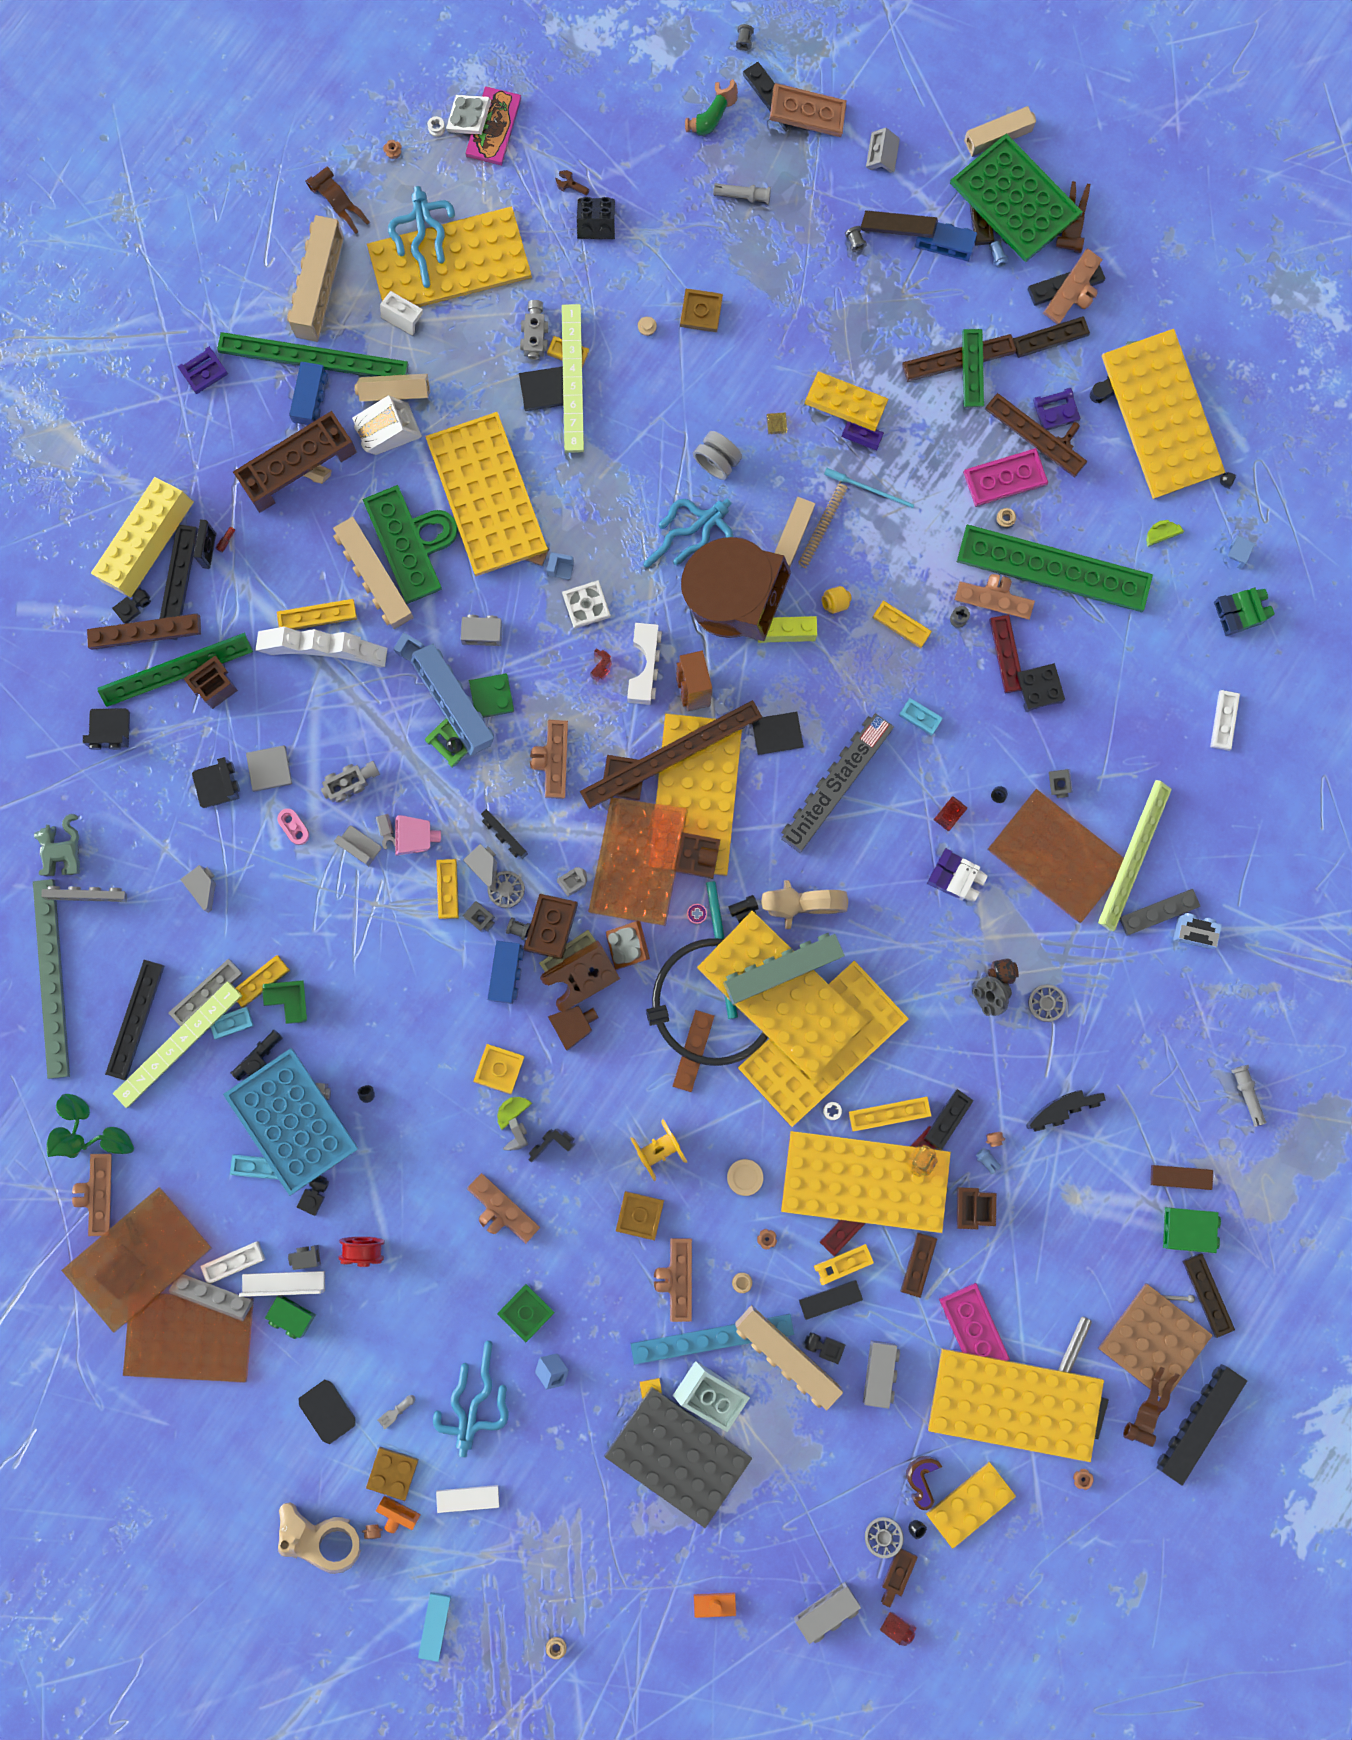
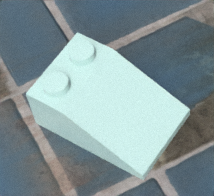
[673,1361,750,1432]

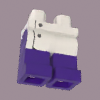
[927,848,988,902]

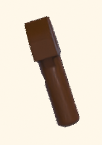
[555,170,589,195]
[1057,422,1080,449]

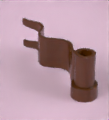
[305,166,370,234]
[1056,181,1091,253]
[1123,1367,1180,1447]

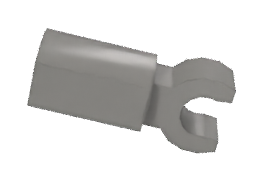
[375,814,395,849]

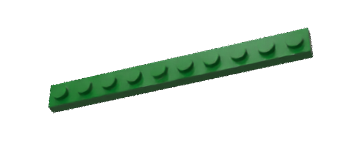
[217,332,409,377]

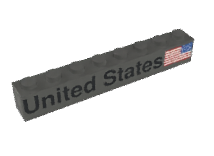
[781,713,894,853]

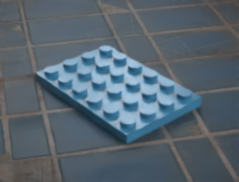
[223,1048,359,1196]

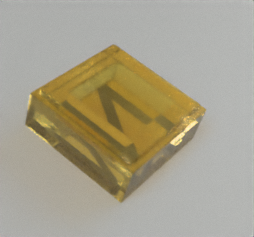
[766,412,787,434]

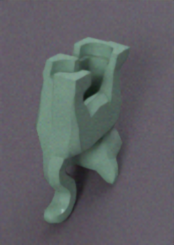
[34,814,80,876]

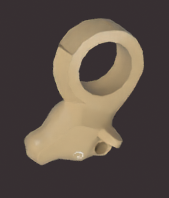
[761,880,848,929]
[278,1502,361,1574]

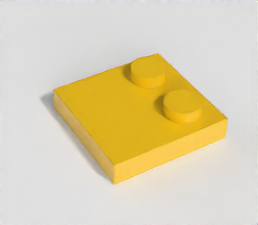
[473,1044,525,1095]

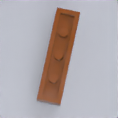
[672,1010,714,1092]

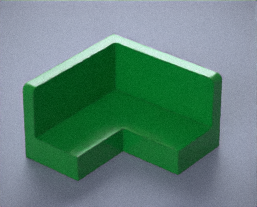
[262,980,307,1024]

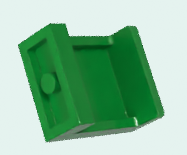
[1163,1207,1221,1253]

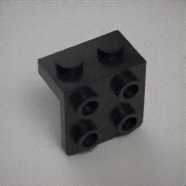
[577,197,615,239]
[83,708,130,750]
[192,757,240,808]
[528,1129,576,1162]

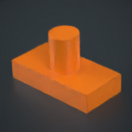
[376,1496,421,1533]
[694,1592,736,1618]

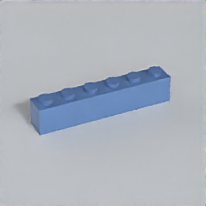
[410,644,494,756]

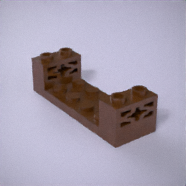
[233,411,357,513]

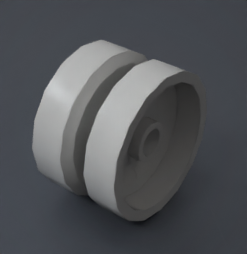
[693,431,742,480]

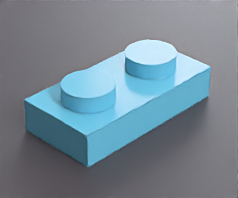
[899,698,943,736]
[211,1007,254,1040]

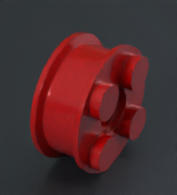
[339,1237,385,1267]

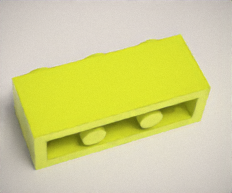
[758,616,817,643]

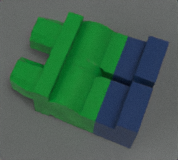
[1214,587,1275,636]

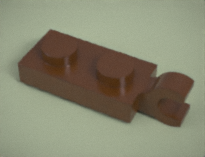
[881,1548,918,1608]

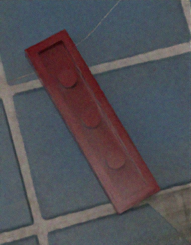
[989,615,1021,693]

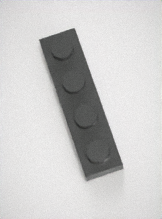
[1120,889,1201,936]

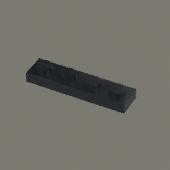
[743,62,794,132]
[1028,265,1106,306]

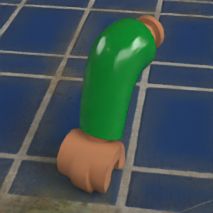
[685,79,738,136]

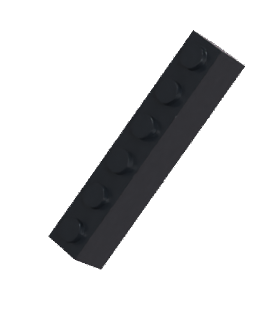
[1156,1364,1247,1486]

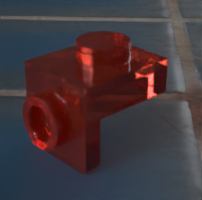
[590,648,612,682]
[933,796,968,832]
[880,1612,916,1646]

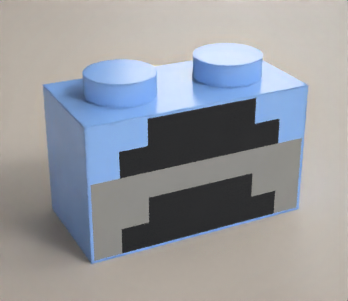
[1173,913,1222,949]

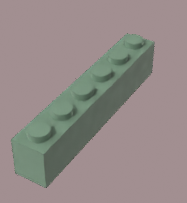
[723,933,845,1005]

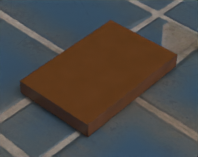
[524,894,578,959]

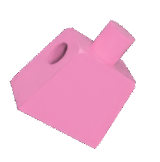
[395,815,441,856]

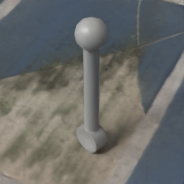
[1162,1295,1195,1303]

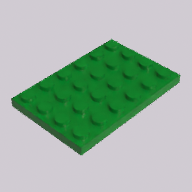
[950,133,1083,262]

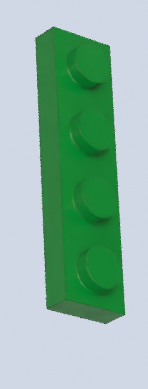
[962,329,984,408]

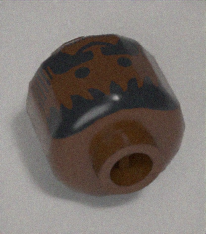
[988,958,1019,984]

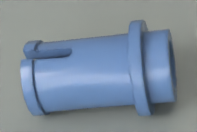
[989,241,1008,268]
[976,1148,1001,1174]

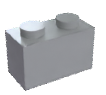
[461,615,502,646]

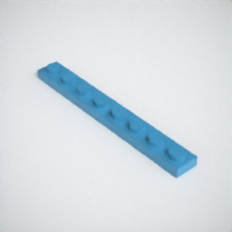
[631,1314,794,1364]

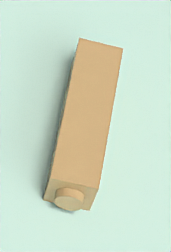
[964,106,1036,156]
[355,374,430,402]
[775,497,815,568]

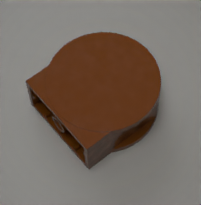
[681,537,791,641]

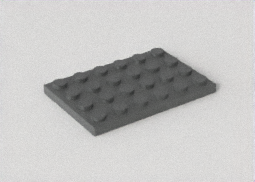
[604,1387,752,1528]

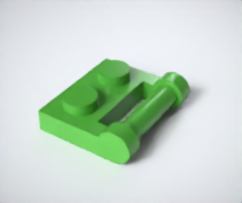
[425,718,468,768]

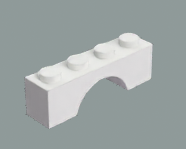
[627,623,662,705]

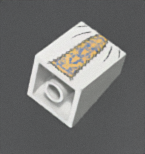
[353,395,422,455]

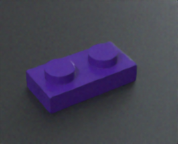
[841,421,884,451]

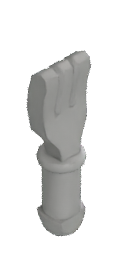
[377,1395,415,1429]

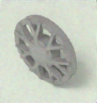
[488,871,525,908]
[1028,984,1066,1022]
[865,1517,904,1558]

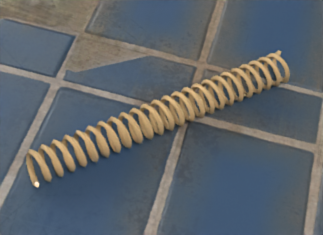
[798,481,848,568]

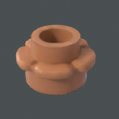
[383,140,402,159]
[986,1132,1005,1147]
[757,1229,777,1249]
[1073,1469,1094,1490]
[362,1525,383,1539]

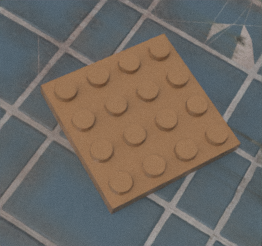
[1098,1283,1213,1398]

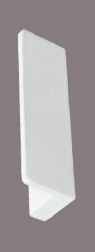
[239,1271,325,1297]

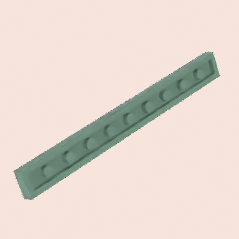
[33,879,70,1079]

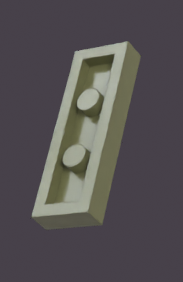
[539,930,596,971]

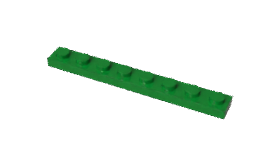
[97,632,253,707]

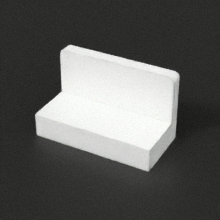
[380,291,423,336]

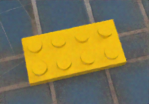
[804,371,888,431]
[926,1462,1016,1549]

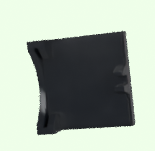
[1017,663,1065,712]

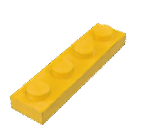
[277,599,357,630]
[848,1096,931,1132]

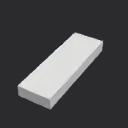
[1210,690,1240,751]
[200,1241,266,1284]
[436,1485,500,1513]

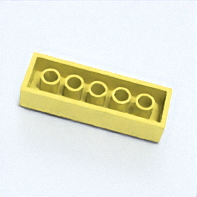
[91,477,194,598]

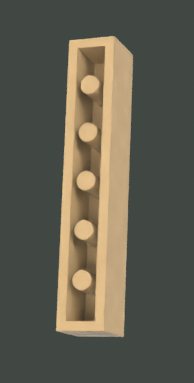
[333,517,414,629]
[735,1305,843,1411]

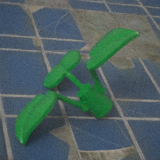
[46,1094,134,1158]

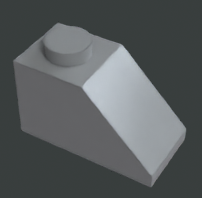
[463,844,497,892]
[180,865,216,913]

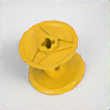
[630,1119,688,1181]

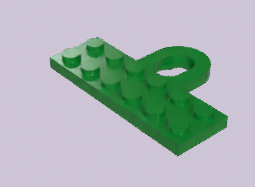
[362,485,458,604]

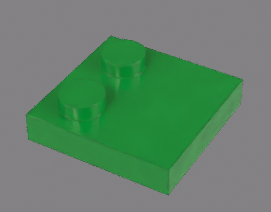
[469,673,514,718]
[497,1284,555,1343]

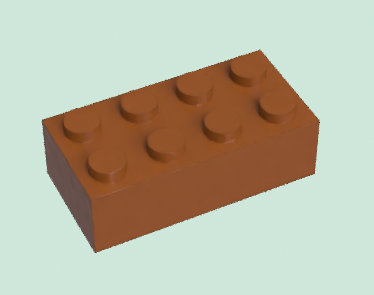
[676,650,712,712]

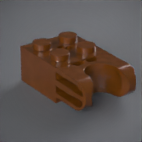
[540,940,620,1011]

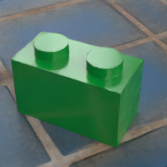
[265,1295,316,1339]

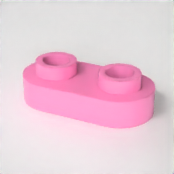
[277,809,309,845]

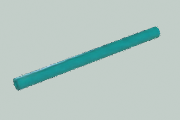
[706,881,738,1019]

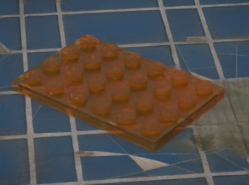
[987,789,1124,923]
[588,797,688,926]
[61,1187,212,1333]
[123,1292,254,1382]

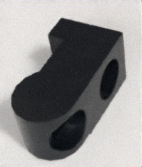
[1090,376,1115,403]

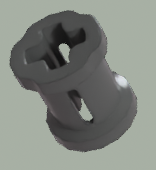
[736,24,754,51]
[845,226,867,252]
[950,606,970,628]
[506,917,530,940]

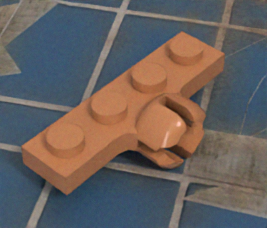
[1043,249,1103,324]
[954,574,1035,620]
[530,720,568,799]
[72,1154,112,1236]
[467,1173,540,1244]
[654,1238,692,1322]

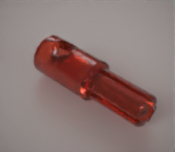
[215,527,235,553]

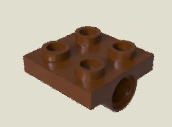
[674,832,721,879]

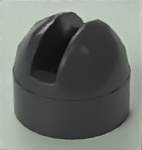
[1220,472,1237,489]
[446,737,463,754]
[991,786,1008,803]
[357,1085,375,1103]
[908,1520,927,1539]

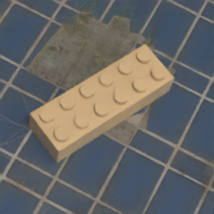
[287,215,344,342]

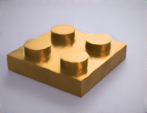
[680,288,723,332]
[616,1191,664,1241]
[366,1447,419,1501]

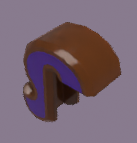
[906,1456,943,1510]

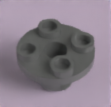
[973,976,1012,1016]

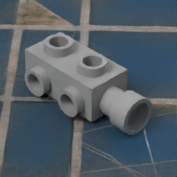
[520,300,548,360]
[321,761,380,803]

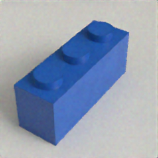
[915,222,977,262]
[289,362,328,425]
[487,940,524,1004]

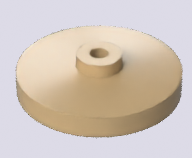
[727,1159,763,1196]

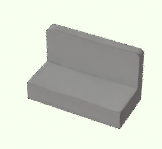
[866,128,900,173]
[334,826,382,867]

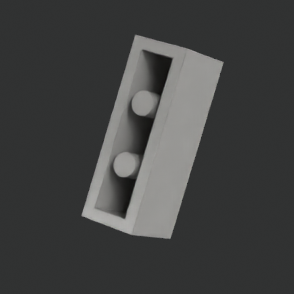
[863,1340,900,1409]
[794,1582,861,1644]

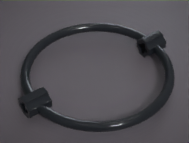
[646,938,768,1066]

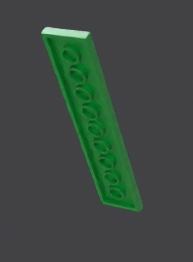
[956,524,1153,612]

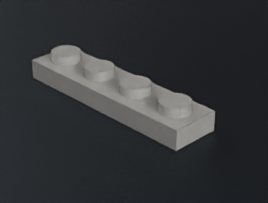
[41,886,127,902]
[168,959,243,1027]
[169,1273,253,1321]

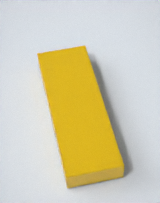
[872,600,932,648]
[436,859,459,919]
[236,955,290,1008]

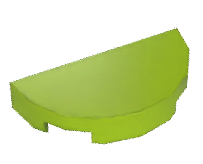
[1146,520,1184,547]
[497,1097,532,1130]

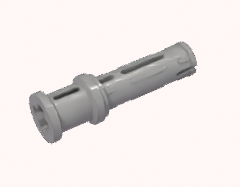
[713,183,771,205]
[1231,1065,1267,1127]

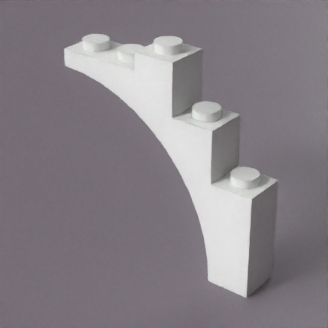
[256,627,388,668]

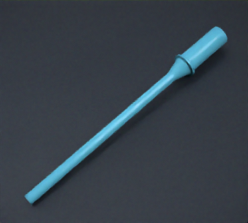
[824,468,914,508]

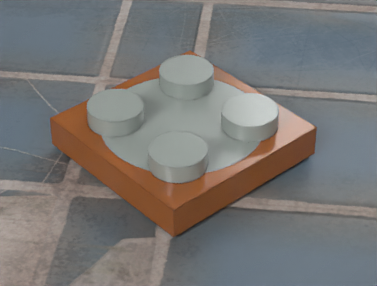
[606,921,650,970]

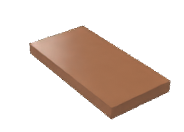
[769,83,847,137]

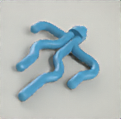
[388,186,455,288]
[643,499,733,568]
[433,1341,509,1457]

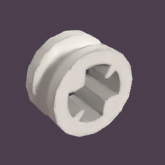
[428,116,445,137]
[823,1102,842,1120]

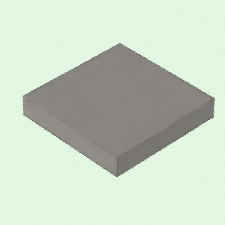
[246,745,292,792]

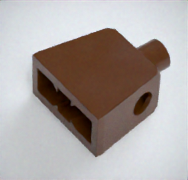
[548,1006,599,1051]

